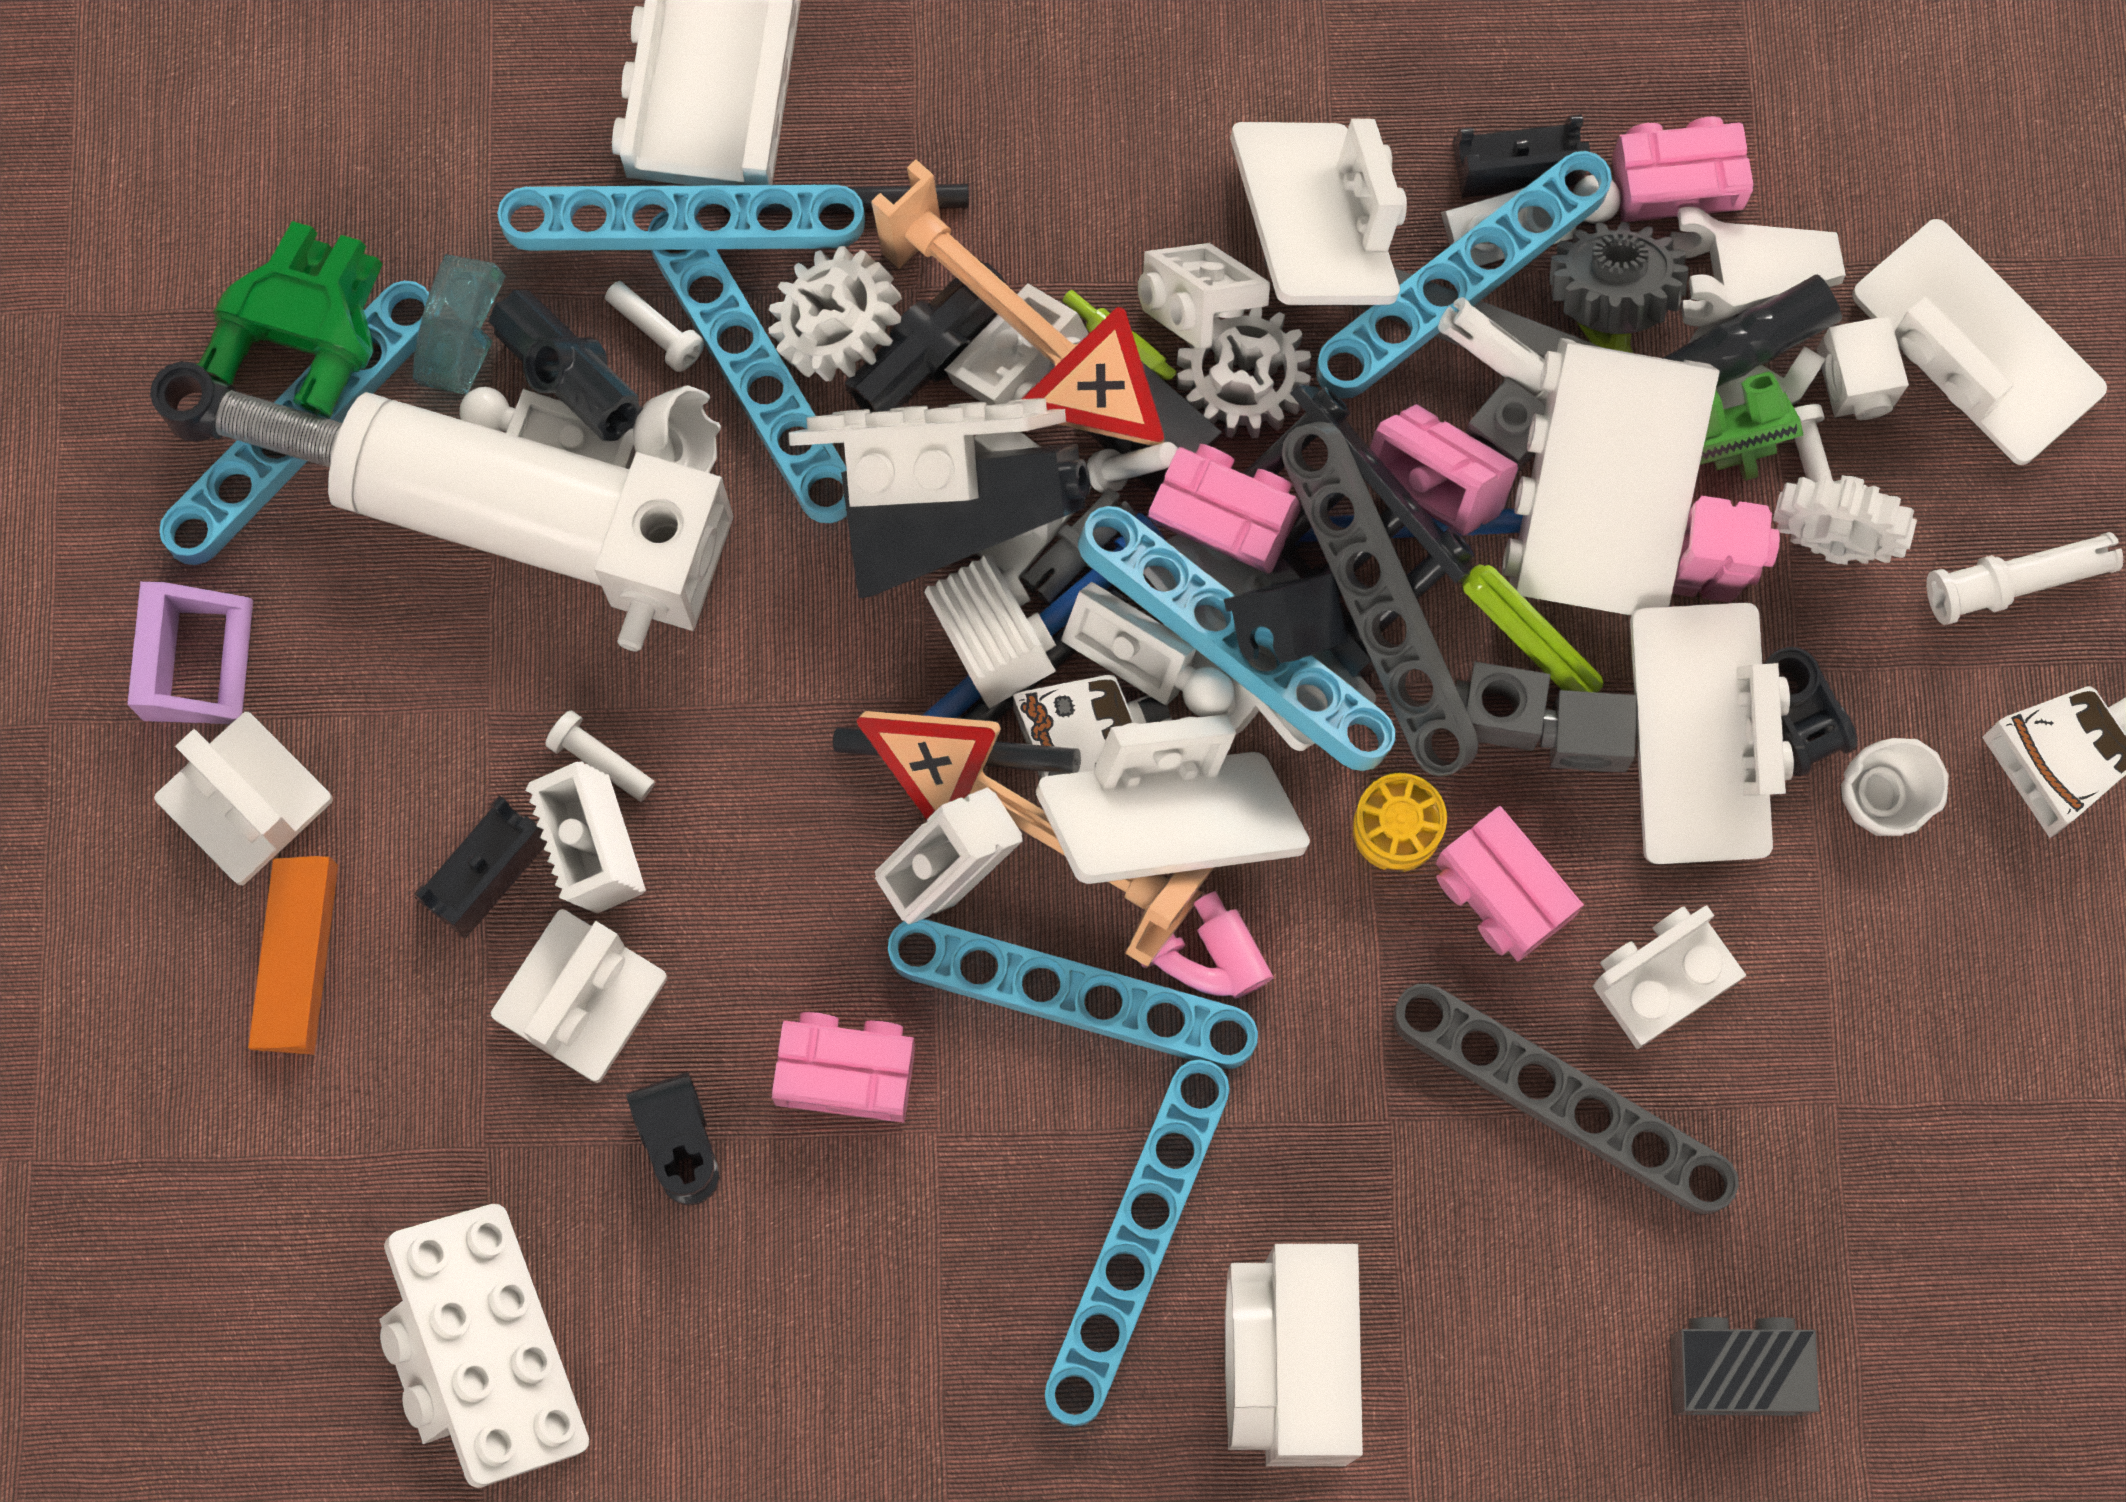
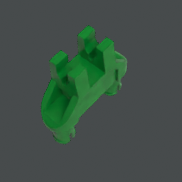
[197,221,383,419]

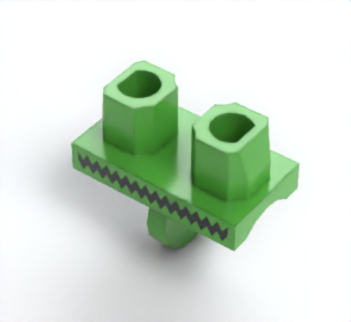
[1700,371,1803,481]

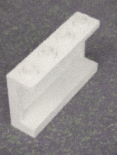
[612,0,801,186]
[1502,338,1720,615]

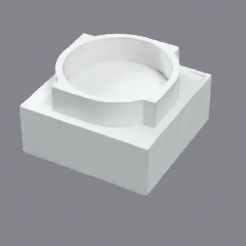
[1225,1244,1363,1466]

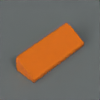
[248,856,339,1055]

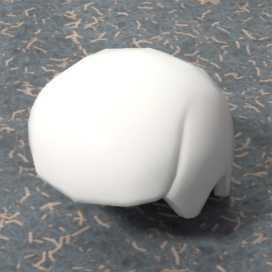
[633,385,721,473]
[1841,738,1949,836]

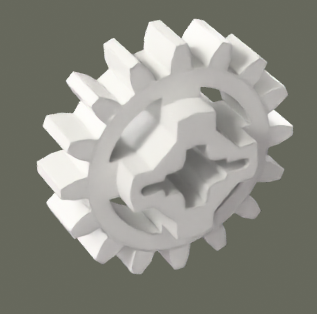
[768,246,902,381]
[1176,307,1311,439]
[1773,475,1917,565]

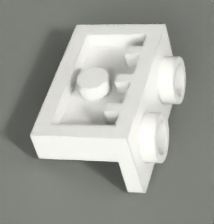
[1138,243,1270,349]
[945,283,1089,406]
[1592,905,1746,1050]

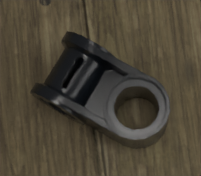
[1763,647,1858,777]
[626,1072,720,1206]

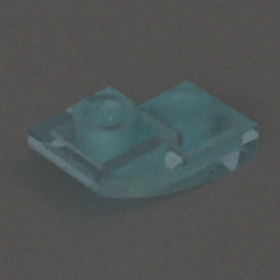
[413,254,506,394]

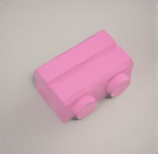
[1612,117,1753,222]
[1370,404,1518,536]
[1148,444,1302,574]
[1672,496,1780,603]
[1436,806,1584,962]
[772,1012,915,1123]

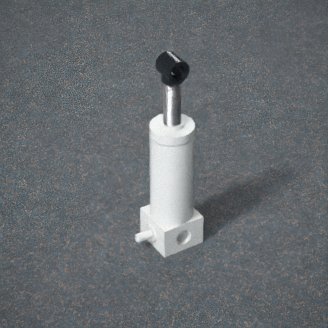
[150,361,733,652]

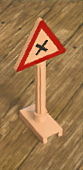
[871,160,1164,446]
[857,711,1213,967]

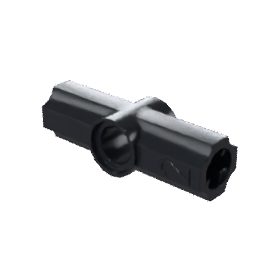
[845,260,1008,413]
[488,290,643,441]

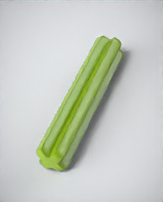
[1462,564,1603,693]

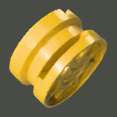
[1352,773,1447,872]

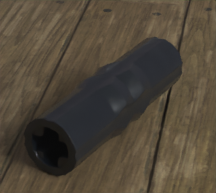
[1662,274,1842,389]

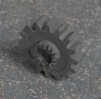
[1549,222,1689,334]

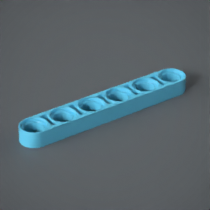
[1316,151,1612,399]
[497,185,865,251]
[648,211,847,523]
[159,280,438,565]
[1078,506,1395,771]
[888,919,1258,1069]
[1045,1059,1230,1427]

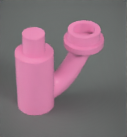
[1141,891,1274,999]

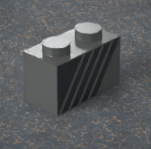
[1670,1317,1819,1416]

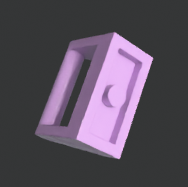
[127,581,253,724]

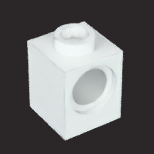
[1816,316,1909,420]

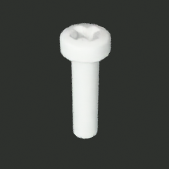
[605,281,704,372]
[1794,404,1833,482]
[1087,442,1178,493]
[545,710,655,802]

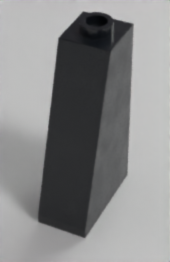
[841,443,1090,598]

